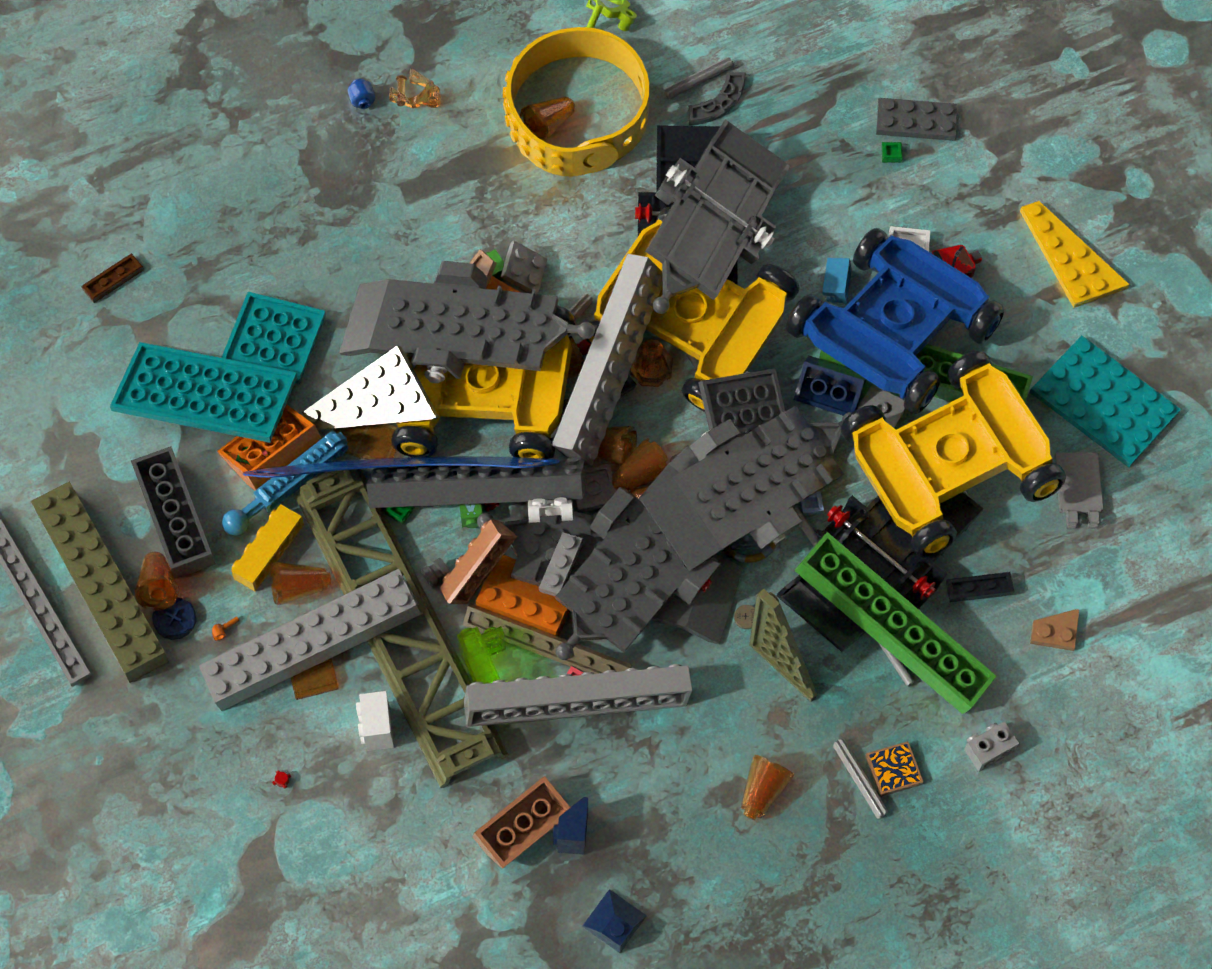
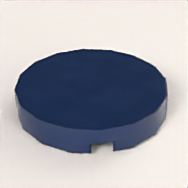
[152,597,196,640]

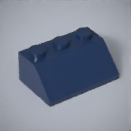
[793,355,866,416]

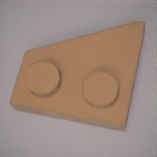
[1030,609,1079,651]

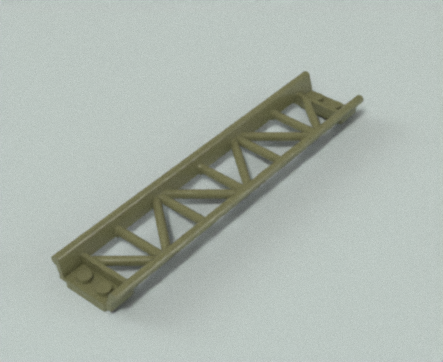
[295,469,509,788]

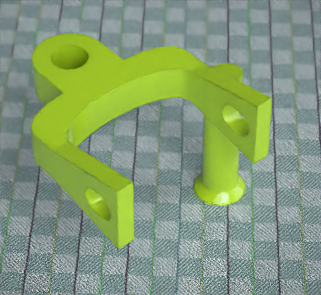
[586,0,637,32]

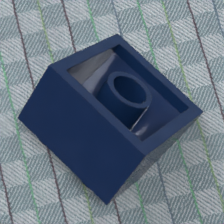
[553,797,588,855]

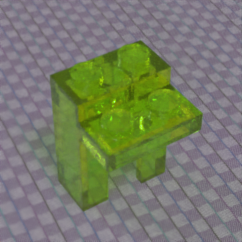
[457,626,506,684]

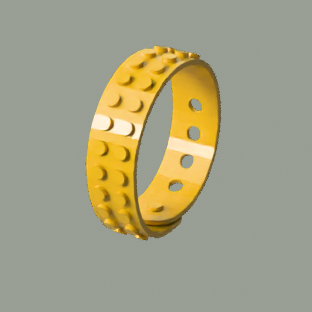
[503,27,649,176]

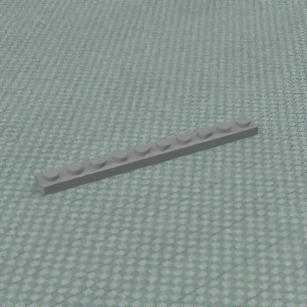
[0,518,91,687]

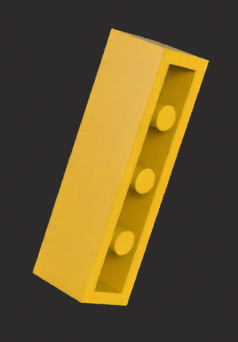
[231,504,304,592]

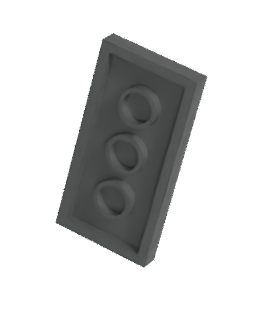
[876,98,957,141]

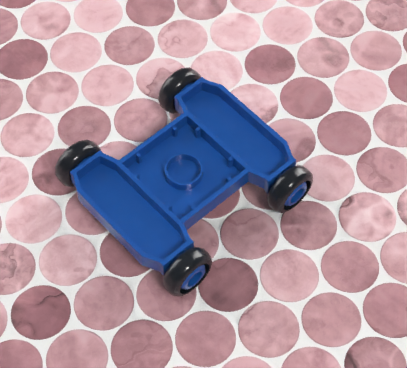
[786,228,1004,414]

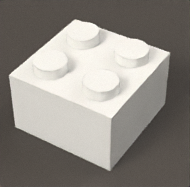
[356,691,394,751]

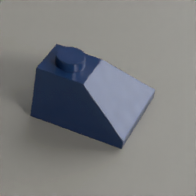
[582,889,647,953]

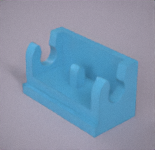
[822,258,852,304]

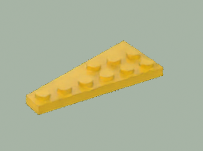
[1020,201,1130,308]

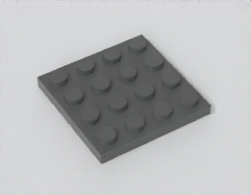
[698,368,785,437]

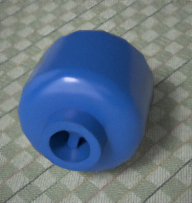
[348,79,375,109]

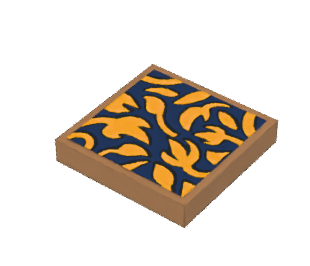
[865,741,923,797]

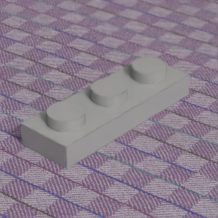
[539,532,583,596]

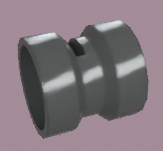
[421,558,450,587]

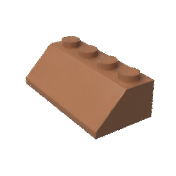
[440,520,517,604]
[472,776,571,869]

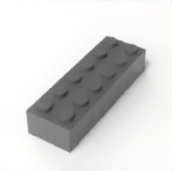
[131,446,216,579]

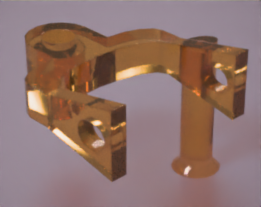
[389,68,441,108]

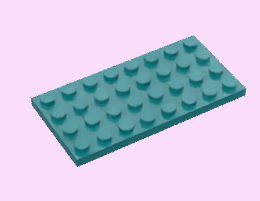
[110,342,297,443]

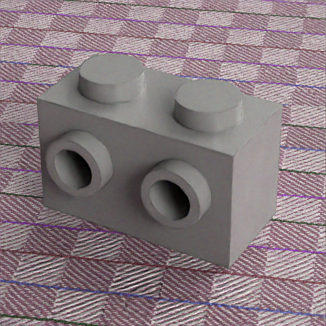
[964,721,1019,771]

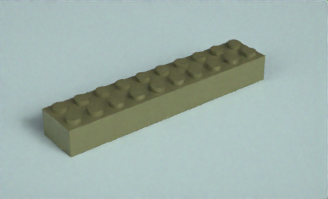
[31,481,169,683]

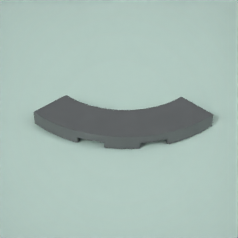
[688,72,746,125]

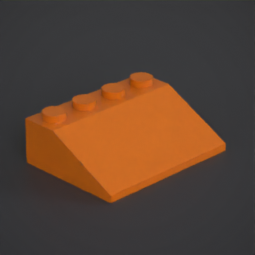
[217,404,322,491]
[476,555,570,637]

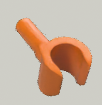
[212,616,239,641]

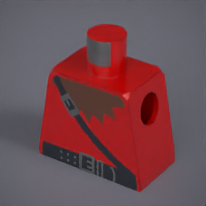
[932,245,982,278]

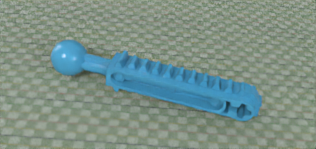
[222,431,348,536]

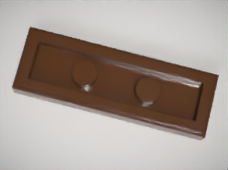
[81,253,144,303]

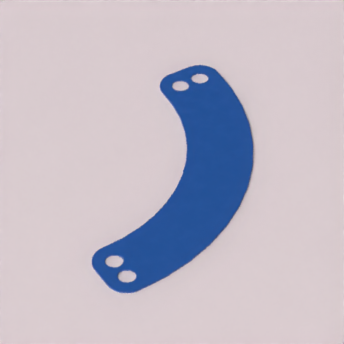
[243,456,560,478]

